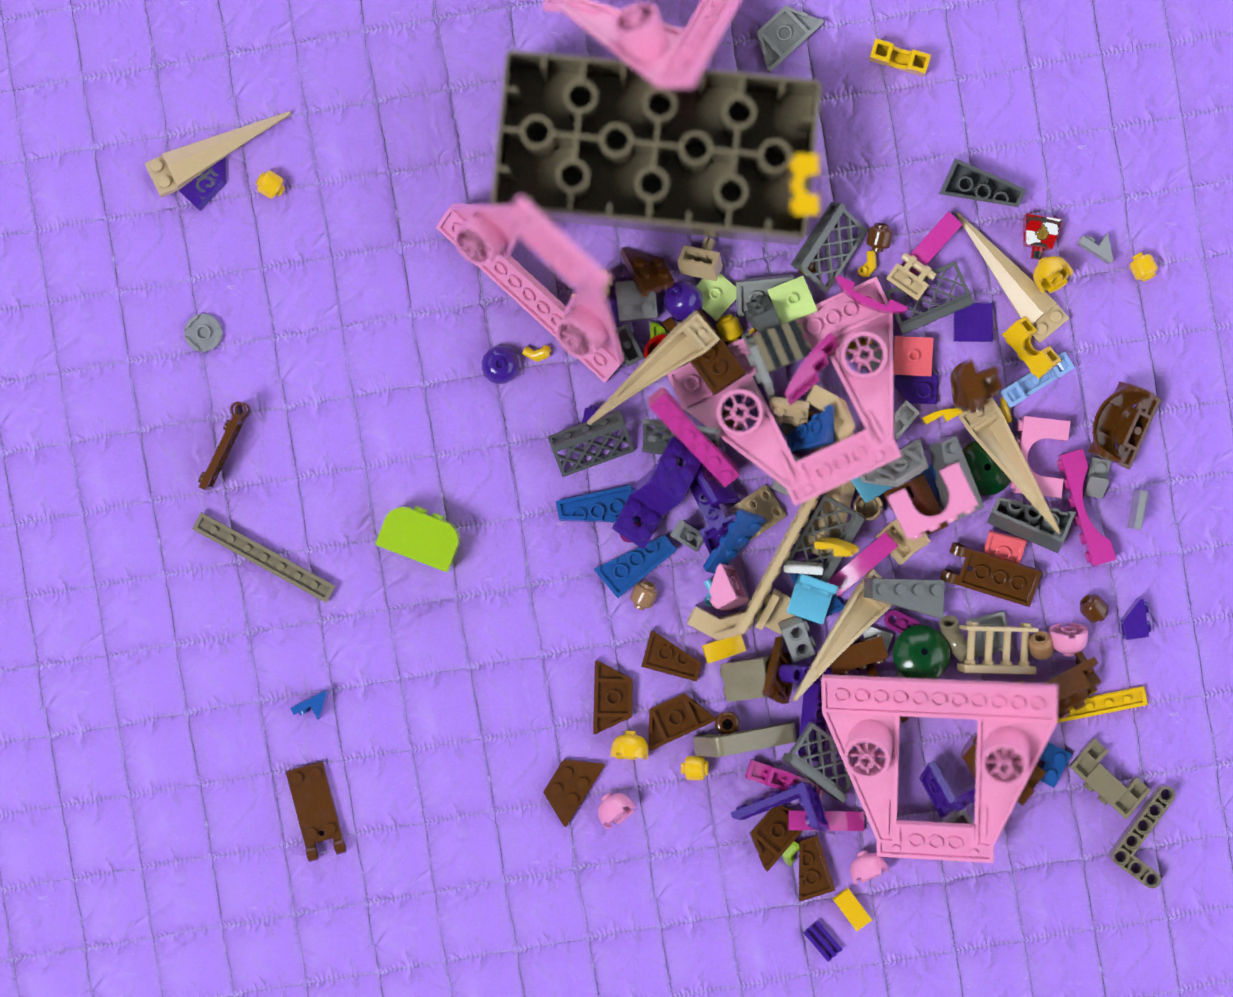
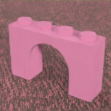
[1010,416,1071,498]
[886,462,978,541]

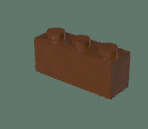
[830,633,889,675]

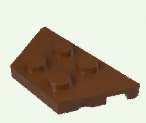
[621,247,674,297]
[762,636,793,704]
[593,660,633,734]
[648,693,716,751]
[543,759,605,827]
[749,805,803,872]

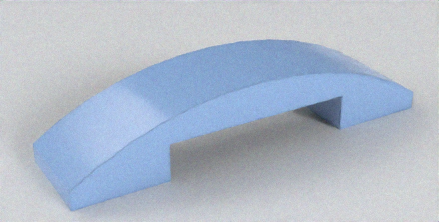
[1000,352,1075,408]

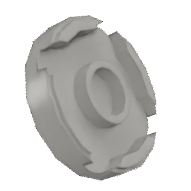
[184,314,223,352]

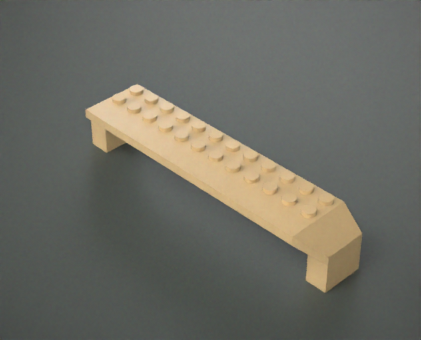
[686,385,855,640]

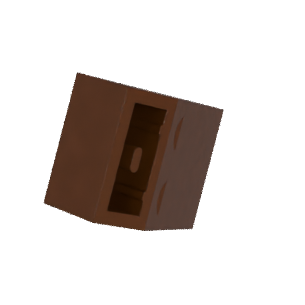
[883,474,949,535]

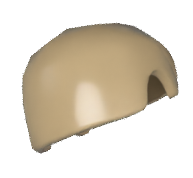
[854,495,883,521]

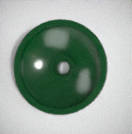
[962,440,1011,496]
[893,625,950,679]

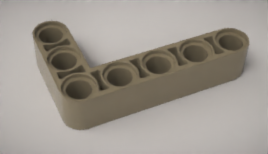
[693,722,797,757]
[1109,784,1175,888]

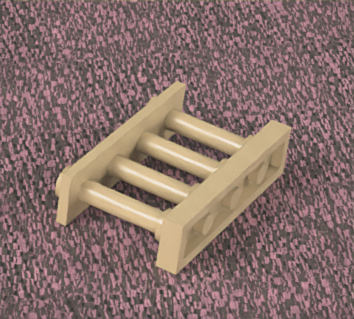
[957,621,1039,674]

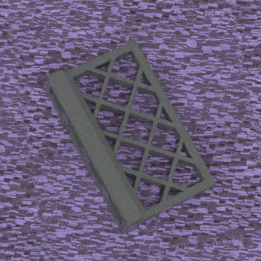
[791,202,868,292]
[885,261,974,335]
[547,410,634,477]
[642,418,721,455]
[787,494,865,583]
[781,722,852,803]

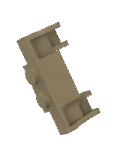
[1068,737,1151,820]

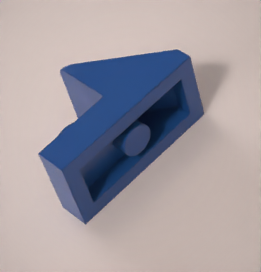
[290,690,328,720]

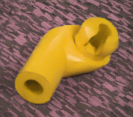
[858,251,877,278]
[522,345,551,362]
[1000,396,1012,423]

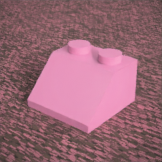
[709,564,750,612]

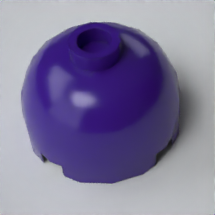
[664,281,704,320]
[481,346,520,384]

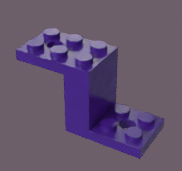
[612,436,702,549]

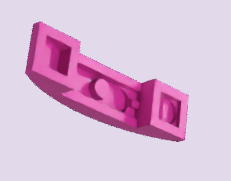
[835,275,908,314]

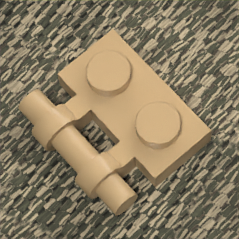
[886,252,937,301]
[770,396,810,427]

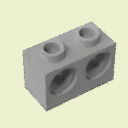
[778,616,816,663]

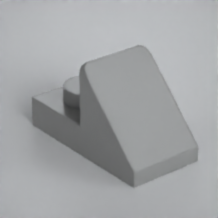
[1076,233,1113,264]
[1083,457,1111,499]
[670,519,704,552]

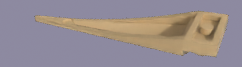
[145,111,291,198]
[956,212,1070,344]
[587,311,720,425]
[958,397,1060,534]
[798,428,866,560]
[792,569,891,701]

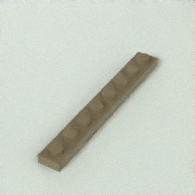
[192,512,336,603]

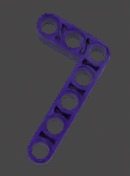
[779,664,831,761]

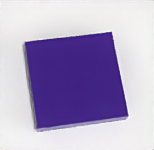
[953,303,993,342]

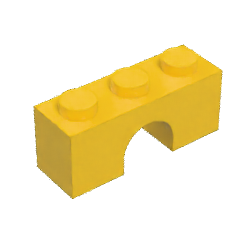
[868,38,931,77]
[790,154,819,217]
[1002,316,1062,379]

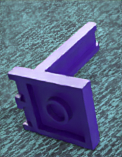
[679,462,736,554]
[919,761,976,818]
[731,782,830,832]

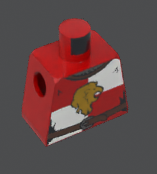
[1023,214,1062,260]

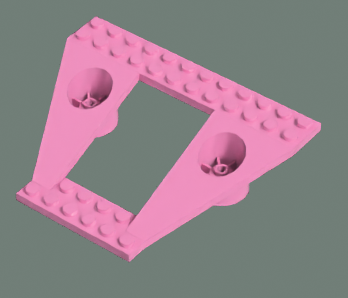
[542,0,742,89]
[436,195,624,383]
[667,277,902,506]
[821,675,1058,863]

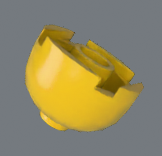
[1033,256,1073,293]
[610,731,648,760]

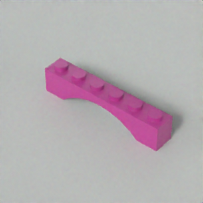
[648,386,740,487]
[1056,449,1116,566]

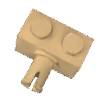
[678,237,723,281]

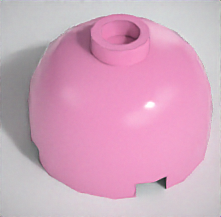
[1050,623,1088,656]
[597,793,637,829]
[850,850,890,885]

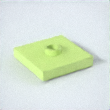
[697,274,736,322]
[767,276,818,325]

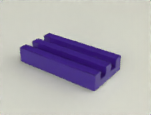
[803,920,843,962]

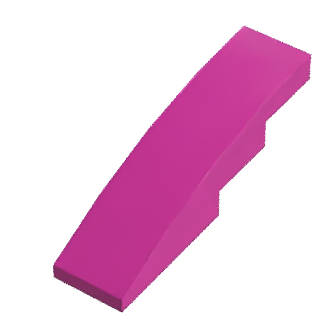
[901,211,963,276]
[785,333,838,405]
[828,531,898,596]
[745,759,824,800]
[788,811,864,831]

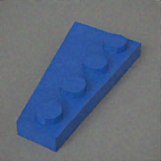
[556,485,639,523]
[703,510,766,574]
[594,535,677,598]

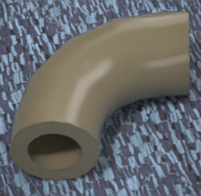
[939,615,977,663]

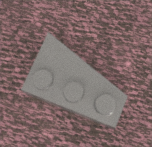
[736,274,794,318]

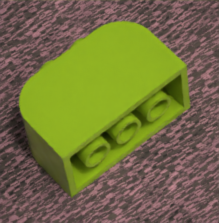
[375,506,461,572]

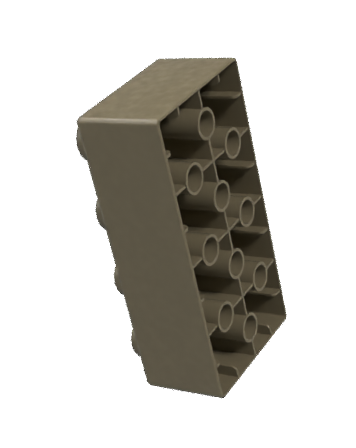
[491,50,821,245]

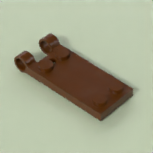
[662,309,746,396]
[198,402,251,490]
[940,542,1042,607]
[285,761,347,862]

